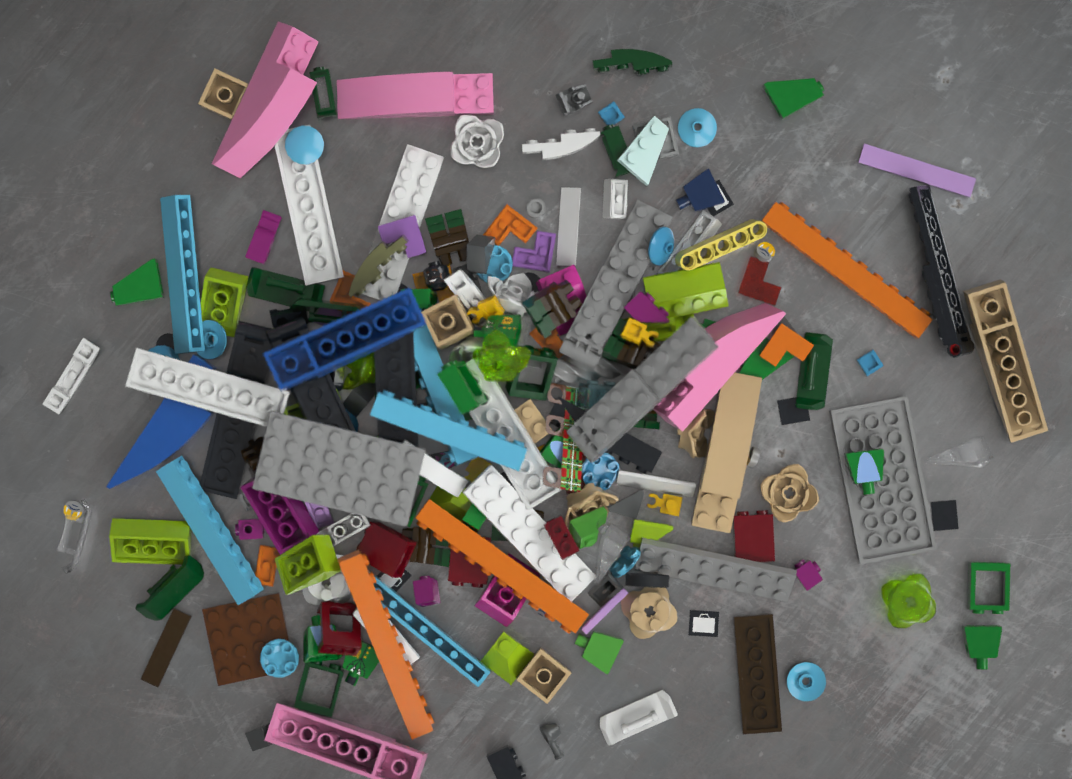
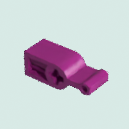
[245,210,282,265]

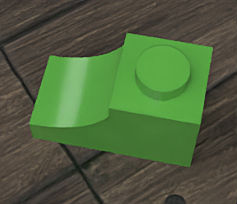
[569,506,608,549]

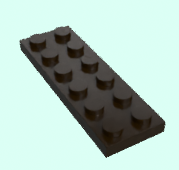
[733,614,782,735]

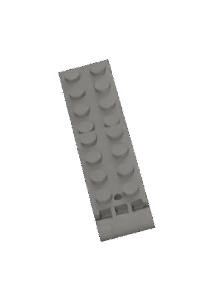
[559,200,673,370]
[567,317,719,463]

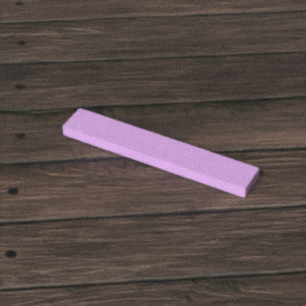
[858,144,976,198]

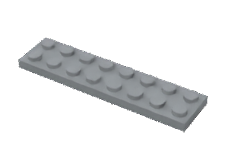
[635,538,797,602]

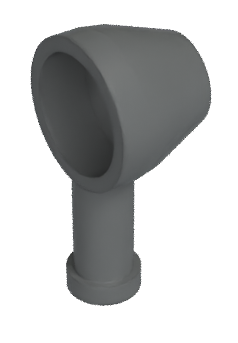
[540,723,564,760]

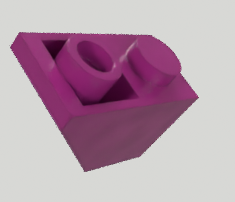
[624,291,670,323]

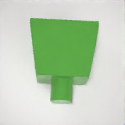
[574,631,624,674]

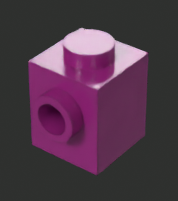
[235,518,265,540]
[794,559,823,591]
[413,576,441,607]

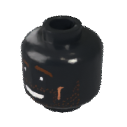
[423,261,450,291]

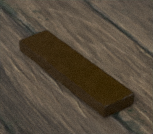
[141,608,192,687]

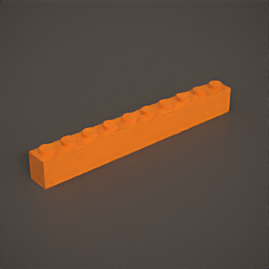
[761,202,933,339]
[415,499,589,634]
[337,550,434,740]

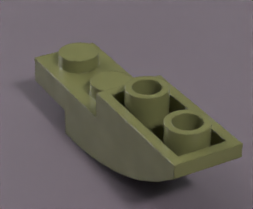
[349,235,409,297]

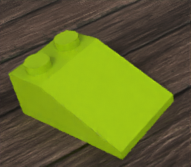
[201,267,248,338]
[275,535,341,595]

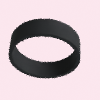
[625,573,669,588]

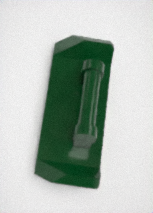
[246,267,325,313]
[290,298,362,324]
[796,332,833,410]
[135,555,204,621]

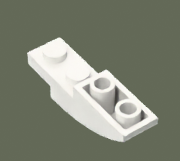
[522,128,600,160]
[316,513,370,546]

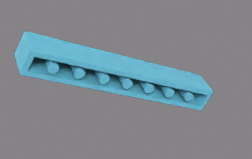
[160,195,205,354]
[414,310,479,466]
[370,390,528,471]
[156,456,264,605]
[369,571,491,687]

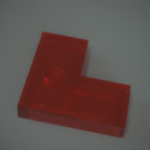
[738,256,781,306]

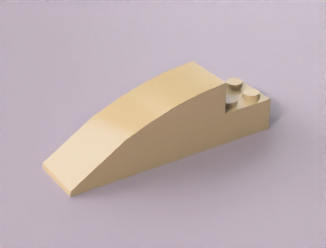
[963,279,1048,443]
[691,372,762,533]

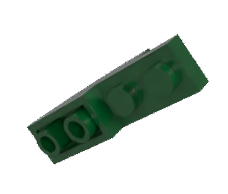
[592,49,673,75]

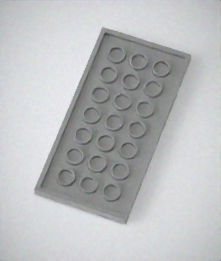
[830,396,937,564]
[252,411,426,527]

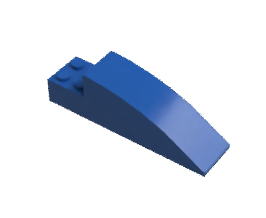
[263,288,427,392]
[106,355,217,489]

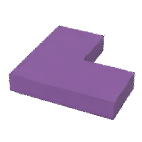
[378,215,427,258]
[512,231,556,273]

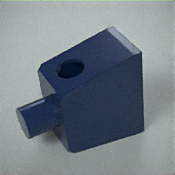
[676,169,725,212]

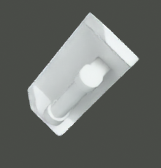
[600,690,678,746]

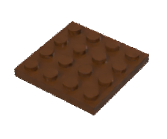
[202,593,290,686]

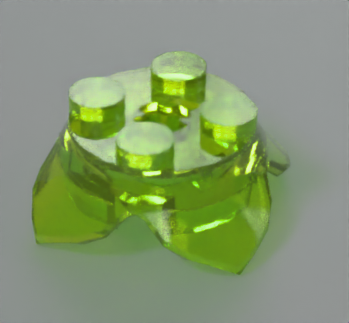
[472,329,531,382]
[342,352,375,390]
[881,574,936,628]

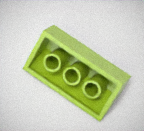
[643,262,729,319]
[109,518,192,565]

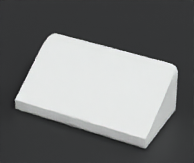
[603,179,628,219]

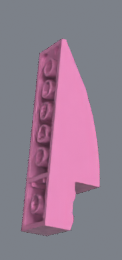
[212,21,319,178]
[337,72,494,119]
[653,303,786,431]
[265,703,428,779]

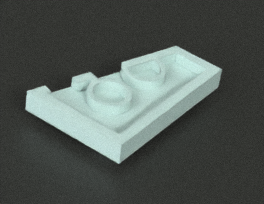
[617,116,669,186]

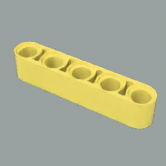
[675,219,767,270]

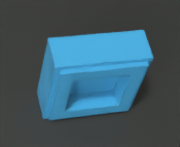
[598,101,625,126]
[857,349,884,376]

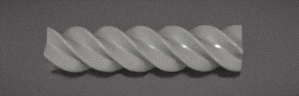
[554,353,651,384]

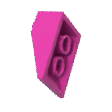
[536,265,587,337]
[474,553,541,627]

